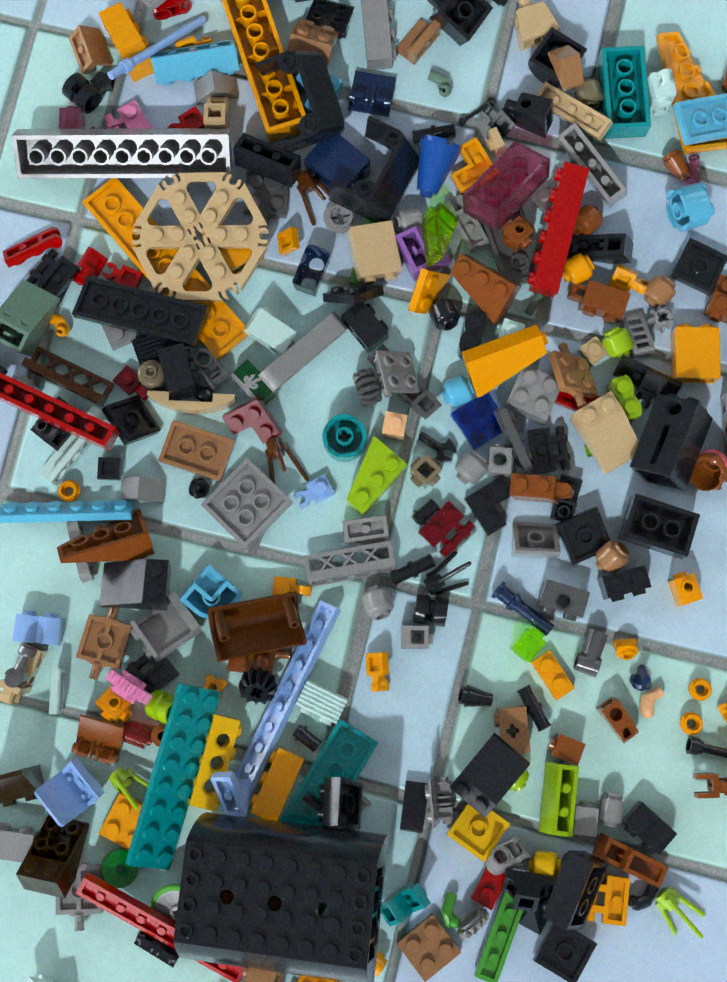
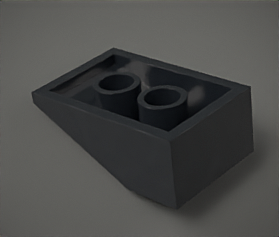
[99,559,171,610]
[450,732,531,818]

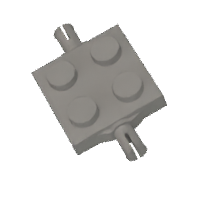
[56,849,104,931]

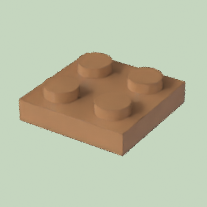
[396,913,461,982]

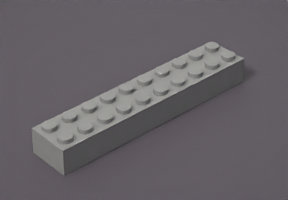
[11,128,233,179]

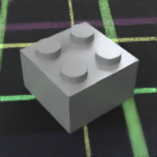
[504,366,560,425]

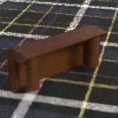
[208,591,307,662]

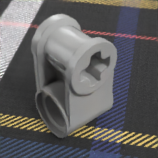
[486,835,532,875]

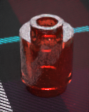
[122,720,153,749]

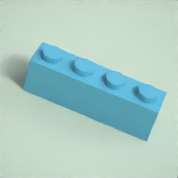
[151,39,239,85]

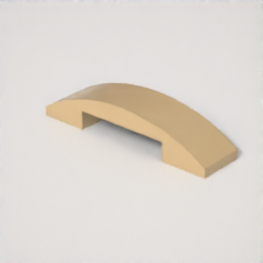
[147,391,237,414]

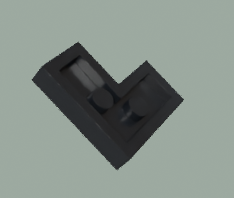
[322,283,384,304]
[464,476,511,537]

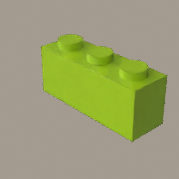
[538,762,579,837]

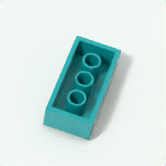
[597,46,651,139]

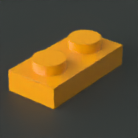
[530,650,575,701]

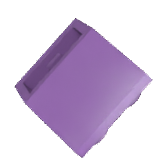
[396,225,452,281]

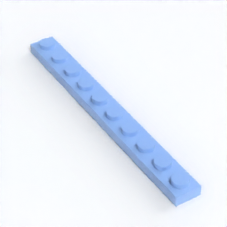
[221,600,341,816]

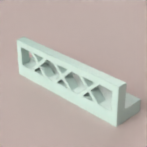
[39,405,109,487]

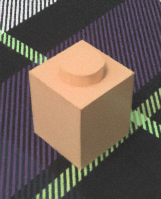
[382,411,408,441]

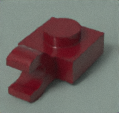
[112,365,149,401]

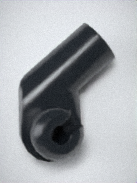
[628,883,659,911]

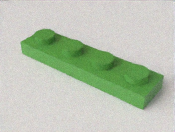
[474,891,523,982]

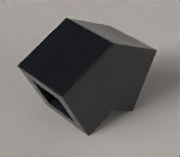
[90,72,115,94]

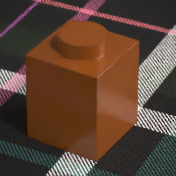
[548,733,586,766]

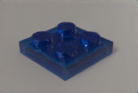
[450,393,502,451]

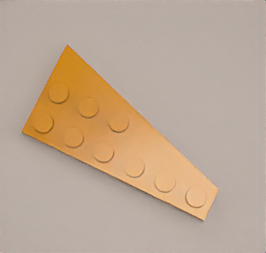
[656,31,727,154]

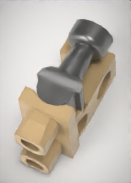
[0,642,47,705]

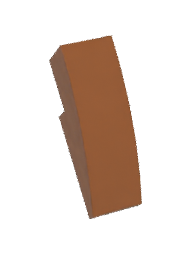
[592,833,669,888]

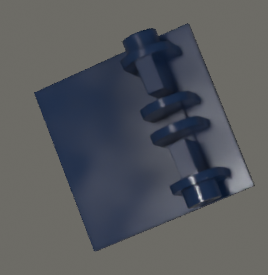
[348,71,396,117]

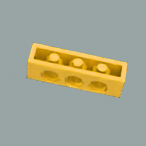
[187,713,242,811]

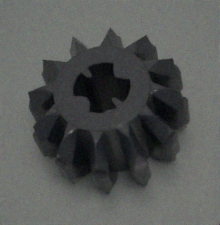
[238,666,278,705]

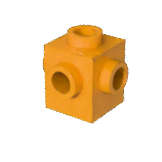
[95,686,133,725]

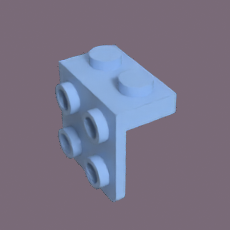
[34,757,105,827]

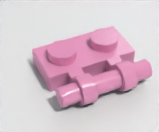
[104,100,152,129]

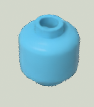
[441,375,475,407]

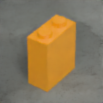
[671,324,721,384]

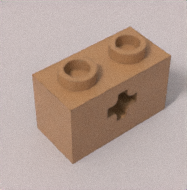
[494,706,531,754]

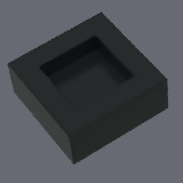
[97,457,122,481]

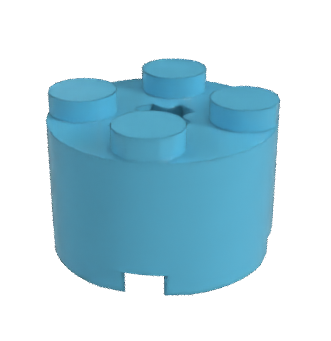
[666,183,715,232]

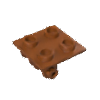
[71,715,125,765]

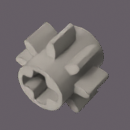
[646,305,675,334]

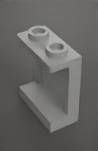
[129,591,202,663]

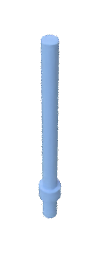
[107,15,207,80]

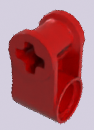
[153,0,192,20]

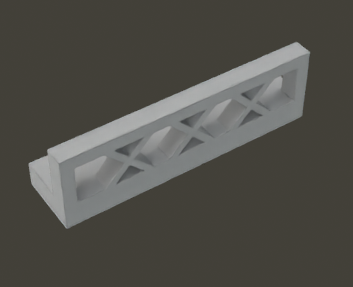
[303,540,396,587]

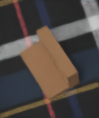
[396,19,441,65]
[68,25,112,75]

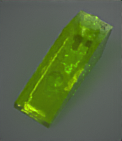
[421,202,459,267]

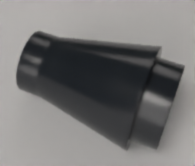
[458,685,493,707]

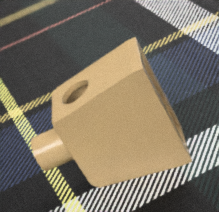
[514,0,560,51]

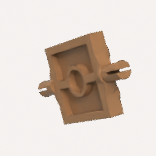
[548,343,598,408]
[76,608,132,680]

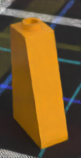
[461,325,548,398]

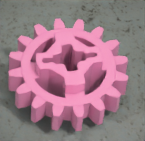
[105,669,153,705]

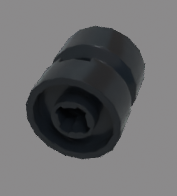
[62,73,103,114]
[413,594,449,627]

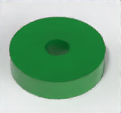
[100,849,139,888]

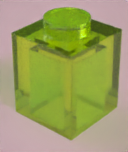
[510,627,546,663]

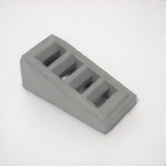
[621,312,655,358]

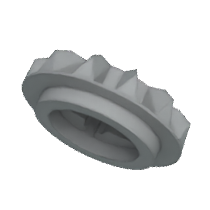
[323,202,357,234]
[457,908,490,939]

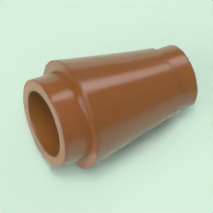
[662,148,691,182]

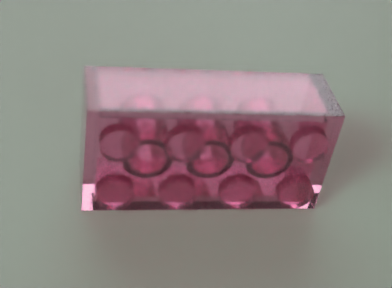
[462,141,550,232]

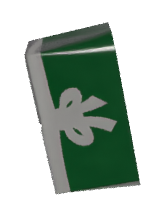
[230,359,279,405]

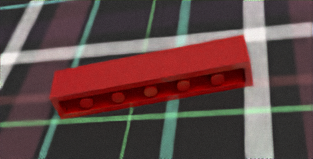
[527,161,590,298]
[0,373,120,452]

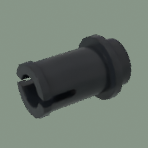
[411,499,440,526]
[292,724,322,752]

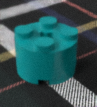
[322,414,367,462]

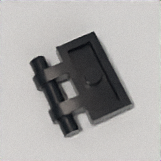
[27,249,80,297]
[527,426,571,474]
[121,652,180,694]

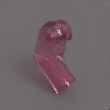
[685,154,701,185]

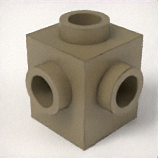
[410,454,442,489]

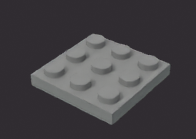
[201,458,294,550]

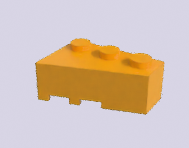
[98,2,154,82]

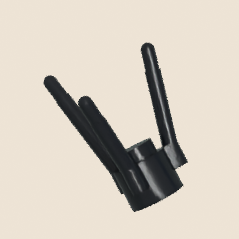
[423,551,472,596]

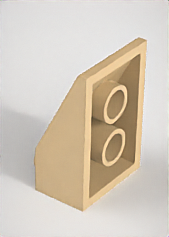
[570,391,639,475]

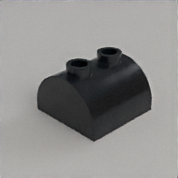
[528,27,587,88]
[318,777,363,830]

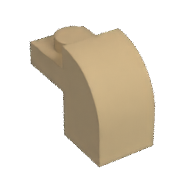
[203,97,229,128]

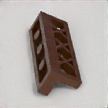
[21,346,115,407]

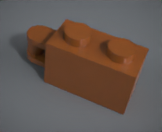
[567,280,631,324]
[509,473,574,503]

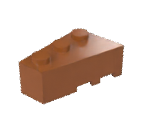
[450,253,522,324]

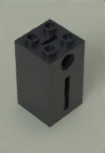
[629,393,713,492]

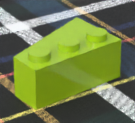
[347,436,407,517]

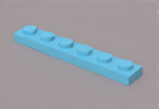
[0,499,135,523]

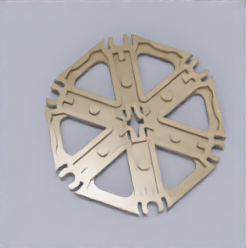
[132,172,269,302]

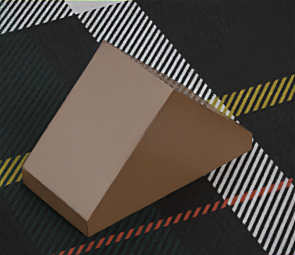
[548,45,584,91]

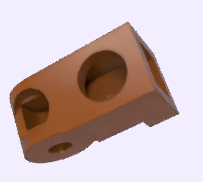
[596,697,639,743]

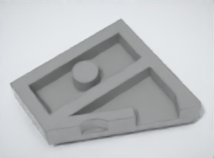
[342,515,390,558]

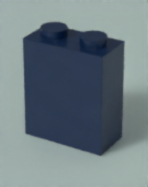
[304,135,371,190]

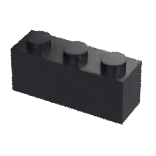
[233,133,302,188]

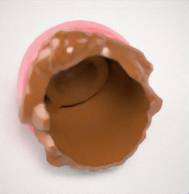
[690,449,727,491]

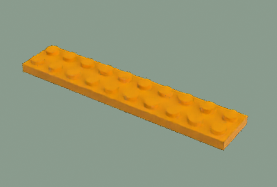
[82,178,249,361]

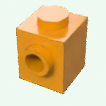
[668,571,704,607]

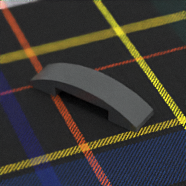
[367,344,442,420]

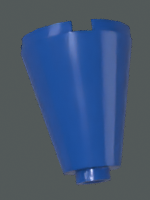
[417,135,462,198]

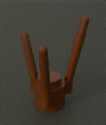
[296,170,330,226]
[265,437,309,484]

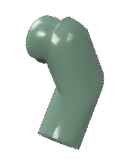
[428,70,452,97]

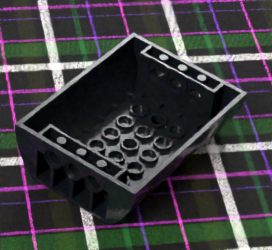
[173,812,388,982]

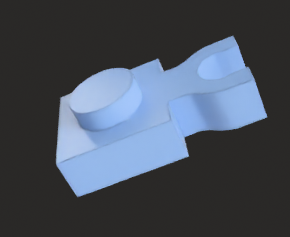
[293,474,335,510]

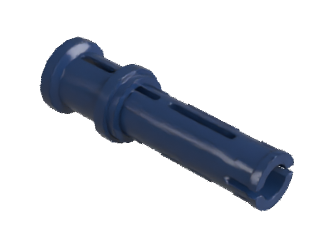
[491,581,554,636]

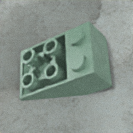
[0,280,60,356]

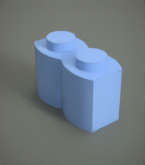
[12,610,64,646]

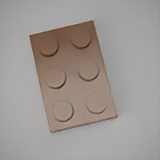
[158,420,235,482]

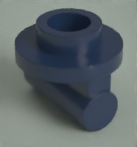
[629,664,652,691]

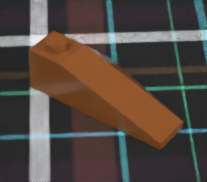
[57,509,154,563]

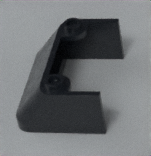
[255,50,346,152]
[329,115,419,223]

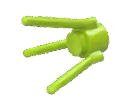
[108,767,149,810]
[655,886,705,938]

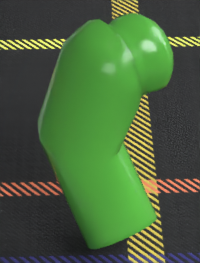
[441,892,461,929]

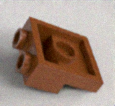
[703,274,727,324]

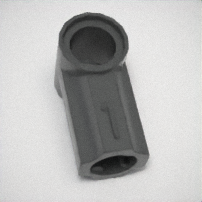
[573,629,608,677]

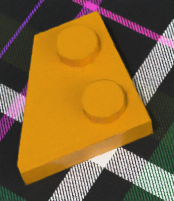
[408,268,450,314]

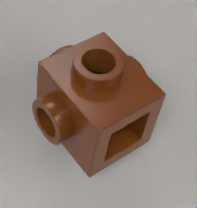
[501,216,535,253]

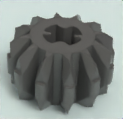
[352,368,382,407]

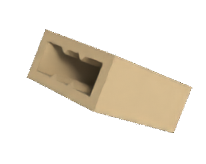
[347,220,403,284]

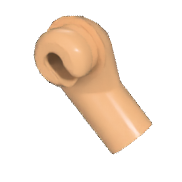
[639,686,665,719]

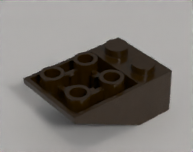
[16,815,89,899]

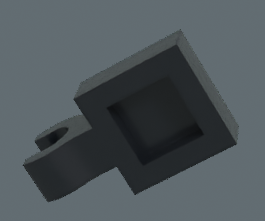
[482,100,518,139]

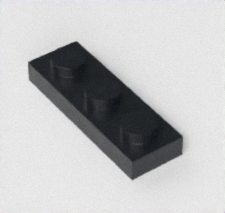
[613,355,683,395]

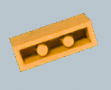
[249,747,305,821]

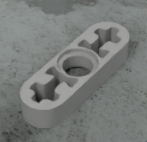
[66,521,95,583]

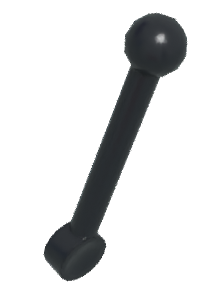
[458,97,495,126]

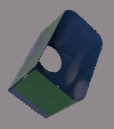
[292,245,330,297]

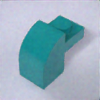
[381,882,431,927]

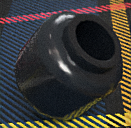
[428,298,460,331]

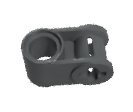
[193,348,231,391]

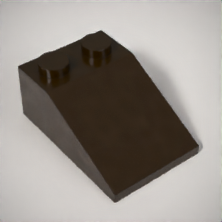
[0,764,44,807]

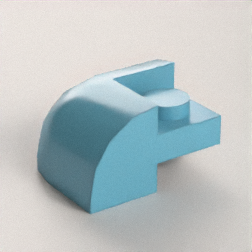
[179,564,243,618]

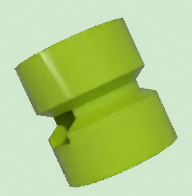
[145,690,174,725]

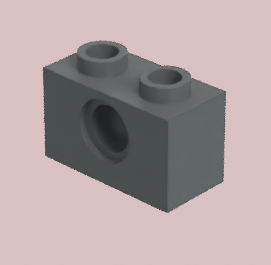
[537,579,590,621]

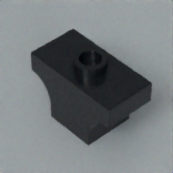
[502,869,552,912]

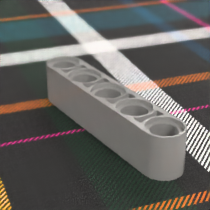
[258,312,349,392]

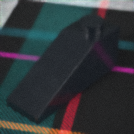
[567,233,633,264]

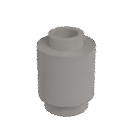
[598,792,624,828]

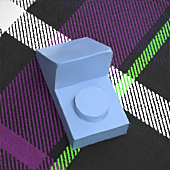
[210,771,250,815]

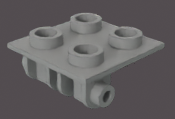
[373,350,420,398]
[425,776,454,829]

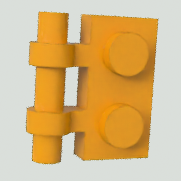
[587,874,630,926]

